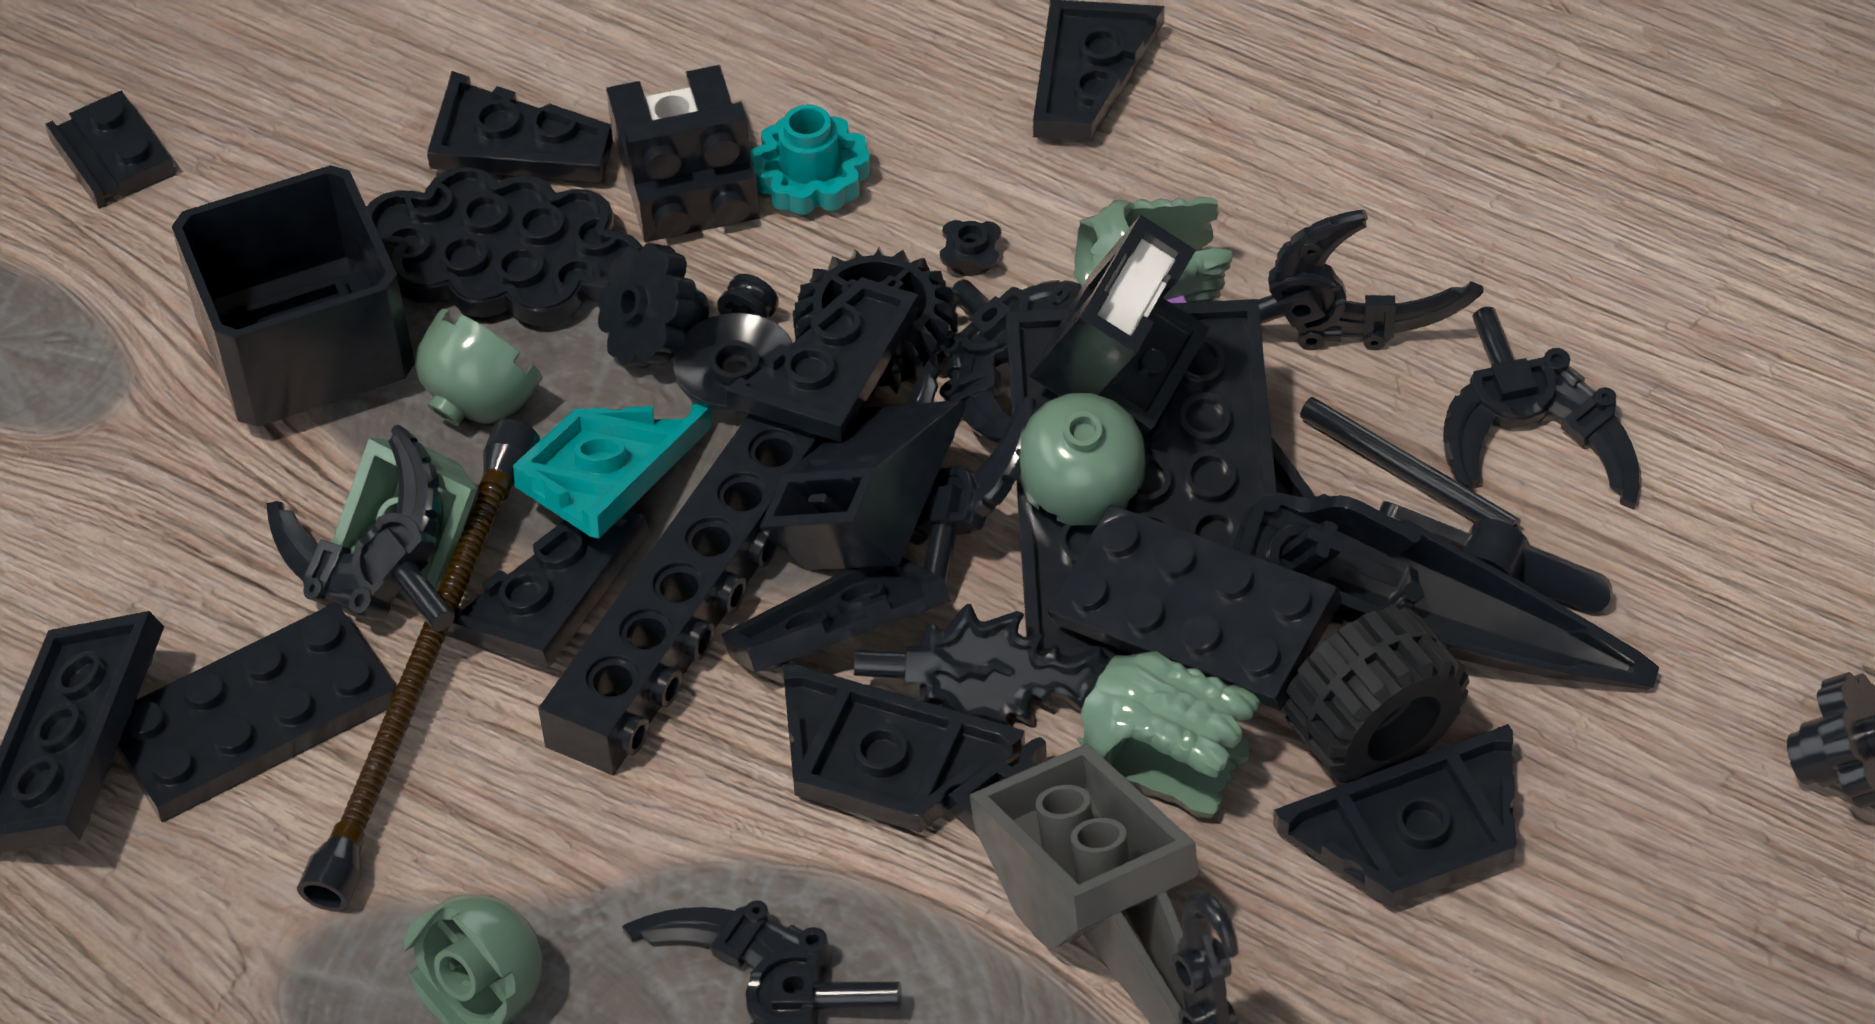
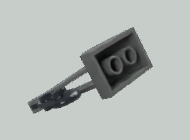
[969,744,1239,1024]

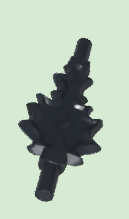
[854,604,1114,726]

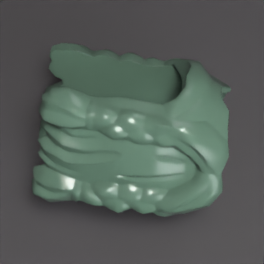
[1073,196,1232,303]
[1077,651,1260,819]

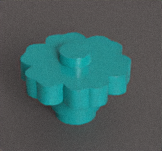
[750,105,871,215]

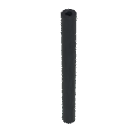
[1300,397,1521,529]

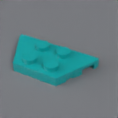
[513,404,712,538]

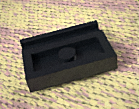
[45,90,175,209]

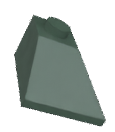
[332,438,477,597]

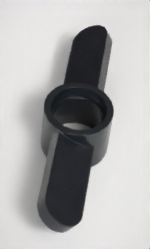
[1379,501,1613,613]

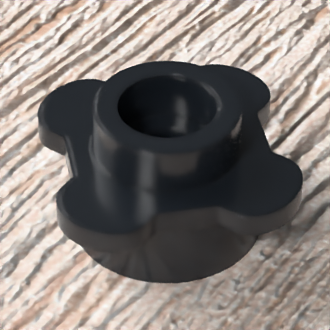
[940,220,1002,276]

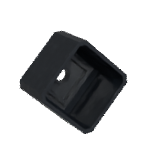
[171,165,415,427]

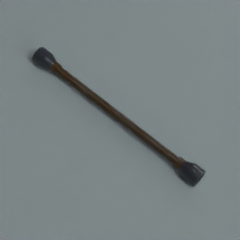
[297,419,540,911]

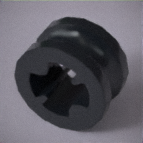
[717,274,779,319]

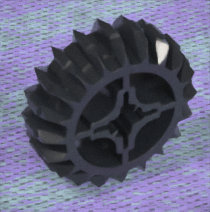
[792,246,958,397]

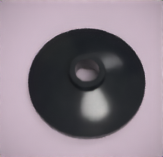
[672,313,793,410]

